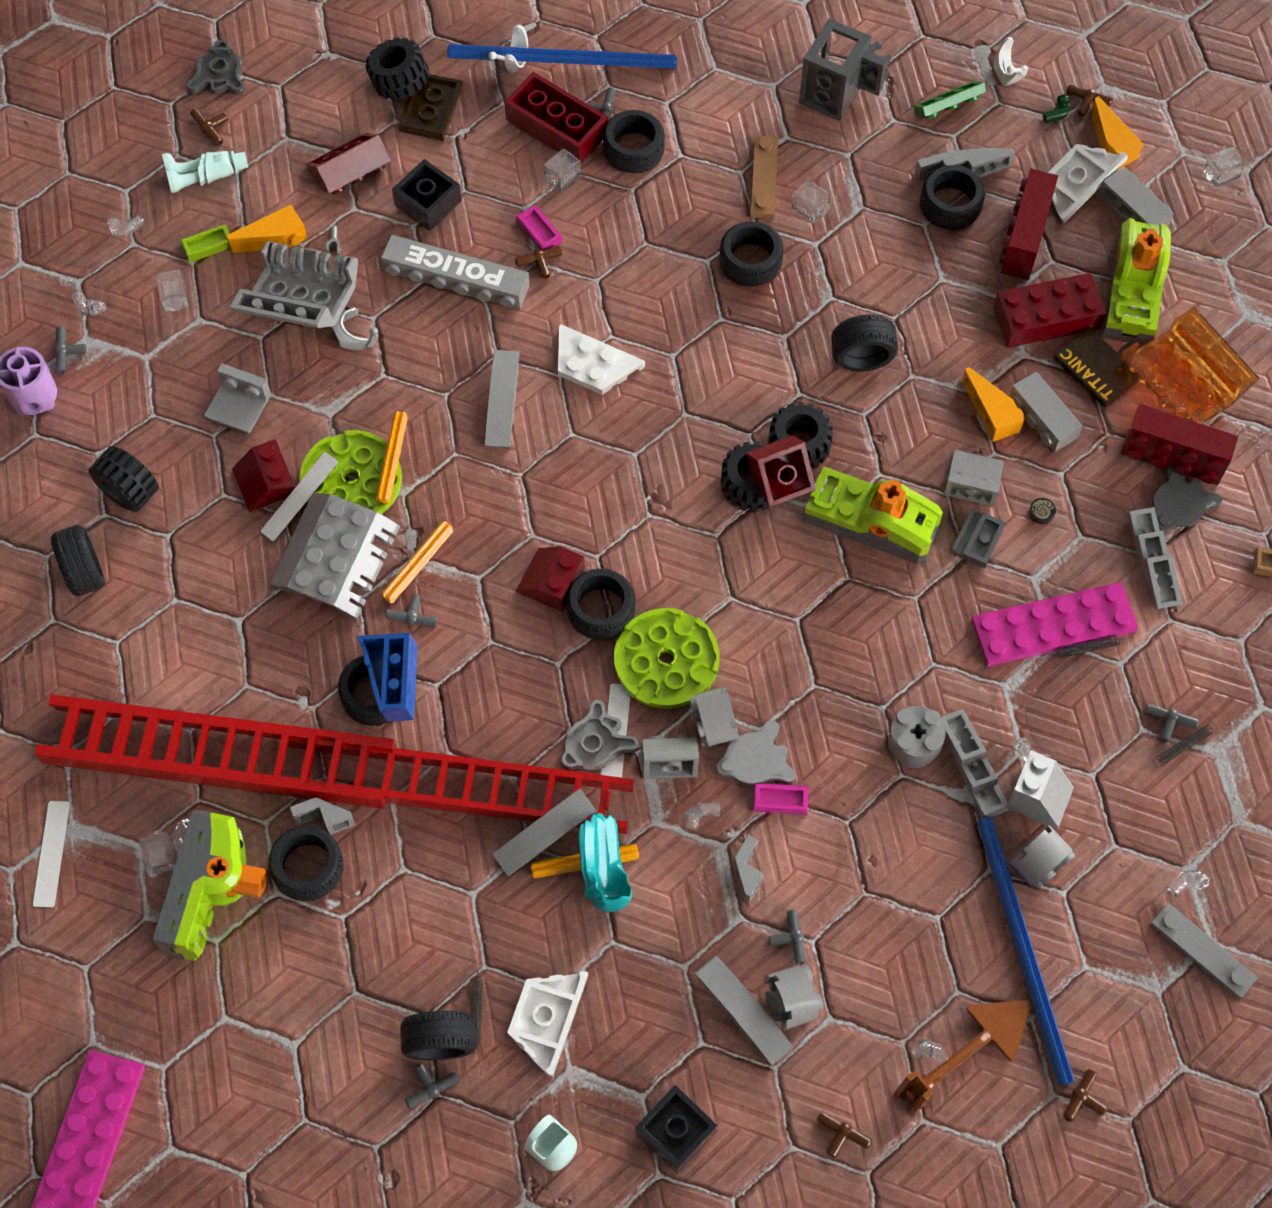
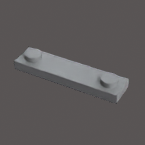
[1150,903,1258,1000]

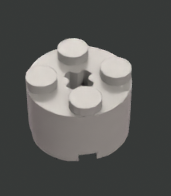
[690,687,739,747]
[888,706,945,768]
[1009,825,1075,890]
[764,965,823,1030]

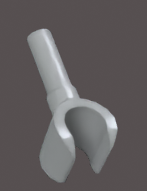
[325,226,341,254]

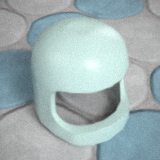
[524,1115,577,1171]

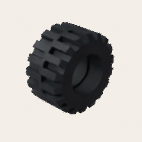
[365,37,429,100]
[768,402,833,469]
[721,441,768,512]
[88,446,159,512]

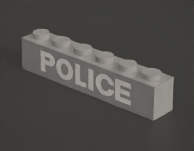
[381,235,530,309]

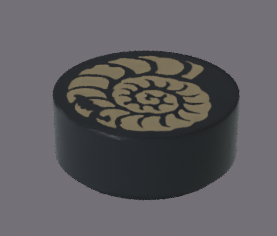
[1029,498,1056,524]

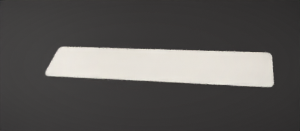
[261,452,338,541]
[601,683,630,777]
[33,801,70,907]

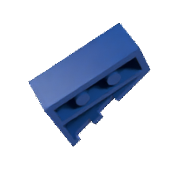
[357,633,418,722]

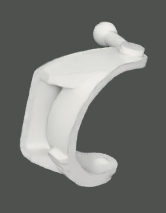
[489,25,528,73]
[993,37,1028,86]

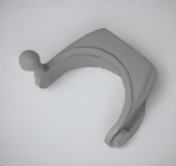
[330,307,378,350]

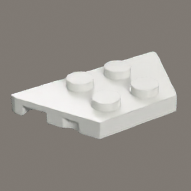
[1048,144,1128,224]
[558,324,645,395]
[507,971,588,1078]

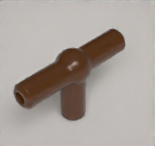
[1066,85,1113,116]
[190,108,228,146]
[515,246,563,279]
[1063,1069,1107,1122]
[817,1111,872,1158]

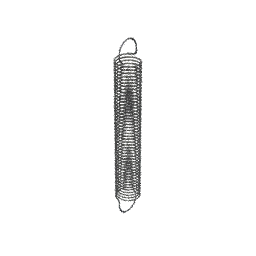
[1051,635,1125,658]
[1153,722,1217,767]
[471,971,483,1054]

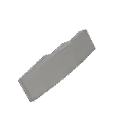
[914,148,1015,182]
[485,350,519,448]
[1127,507,1183,610]
[941,709,1009,818]
[492,788,597,877]
[694,956,793,1065]

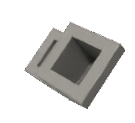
[290,797,355,835]
[734,835,764,904]

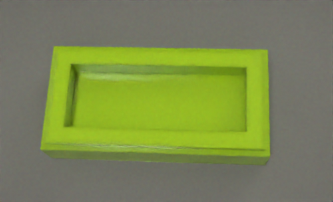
[180,224,230,263]

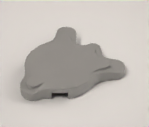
[561,700,639,771]
[717,720,796,786]

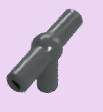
[586,88,616,121]
[54,326,87,374]
[385,594,438,627]
[1145,704,1199,742]
[768,909,806,965]
[405,1064,460,1109]

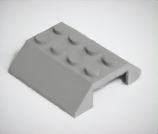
[230,241,358,328]
[270,493,400,620]

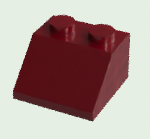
[746,435,816,507]
[232,439,295,512]
[516,546,585,612]

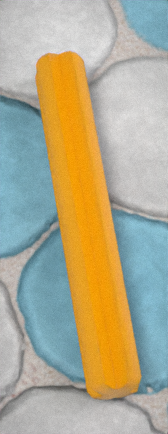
[376,411,407,504]
[381,521,453,604]
[531,844,639,879]

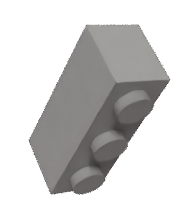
[1099,167,1174,227]
[1009,371,1083,453]

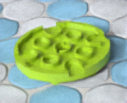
[300,430,402,514]
[614,608,719,709]

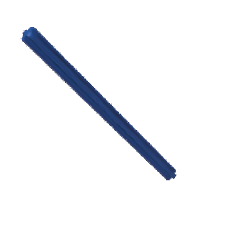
[447,44,677,69]
[977,817,1074,1086]

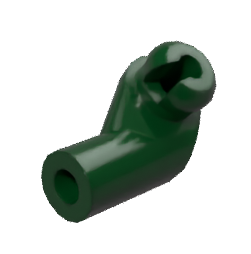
[1042,94,1071,124]

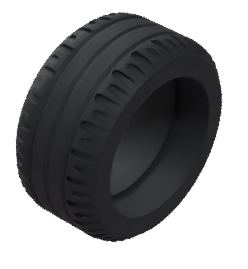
[603,110,665,173]
[920,165,985,230]
[719,221,784,287]
[831,315,898,372]
[50,525,105,596]
[566,568,635,640]
[338,655,389,726]
[268,825,344,901]
[400,1011,477,1060]

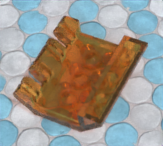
[1120,307,1259,424]

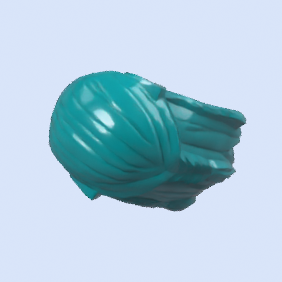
[578,813,632,913]

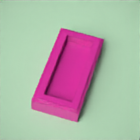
[516,205,563,251]
[753,783,809,815]

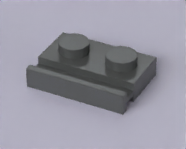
[951,508,1007,568]

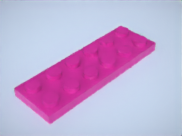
[971,582,1138,667]
[31,1050,145,1208]

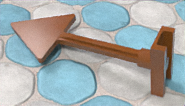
[893,999,1032,1117]

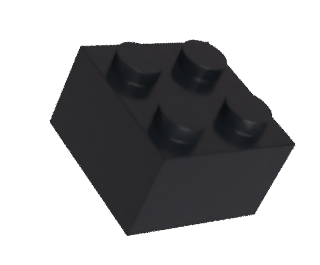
[392,159,462,231]
[635,1085,718,1175]

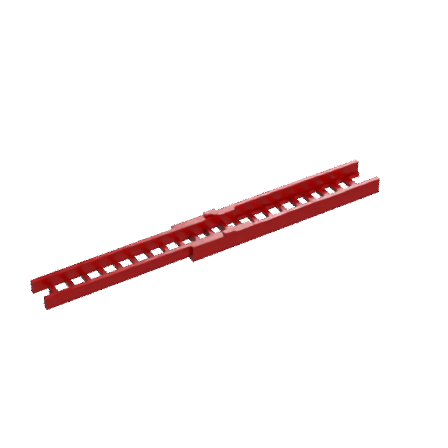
[35,694,634,834]

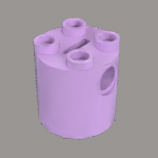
[0,347,57,415]

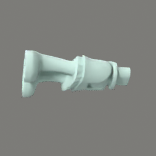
[162,151,248,193]

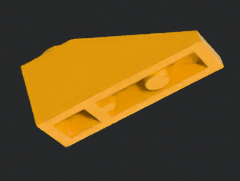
[1091,96,1143,171]
[226,204,307,253]
[962,367,1024,442]

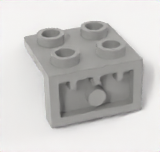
[205,363,271,434]
[944,450,1004,507]

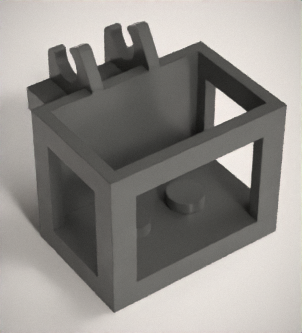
[799,19,891,121]

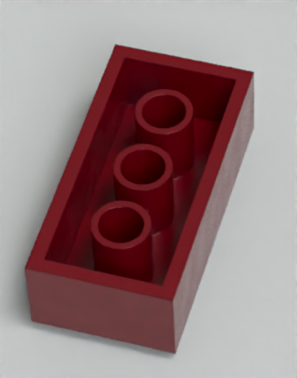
[504,72,608,165]
[999,168,1059,280]
[993,273,1107,348]
[1120,403,1239,485]

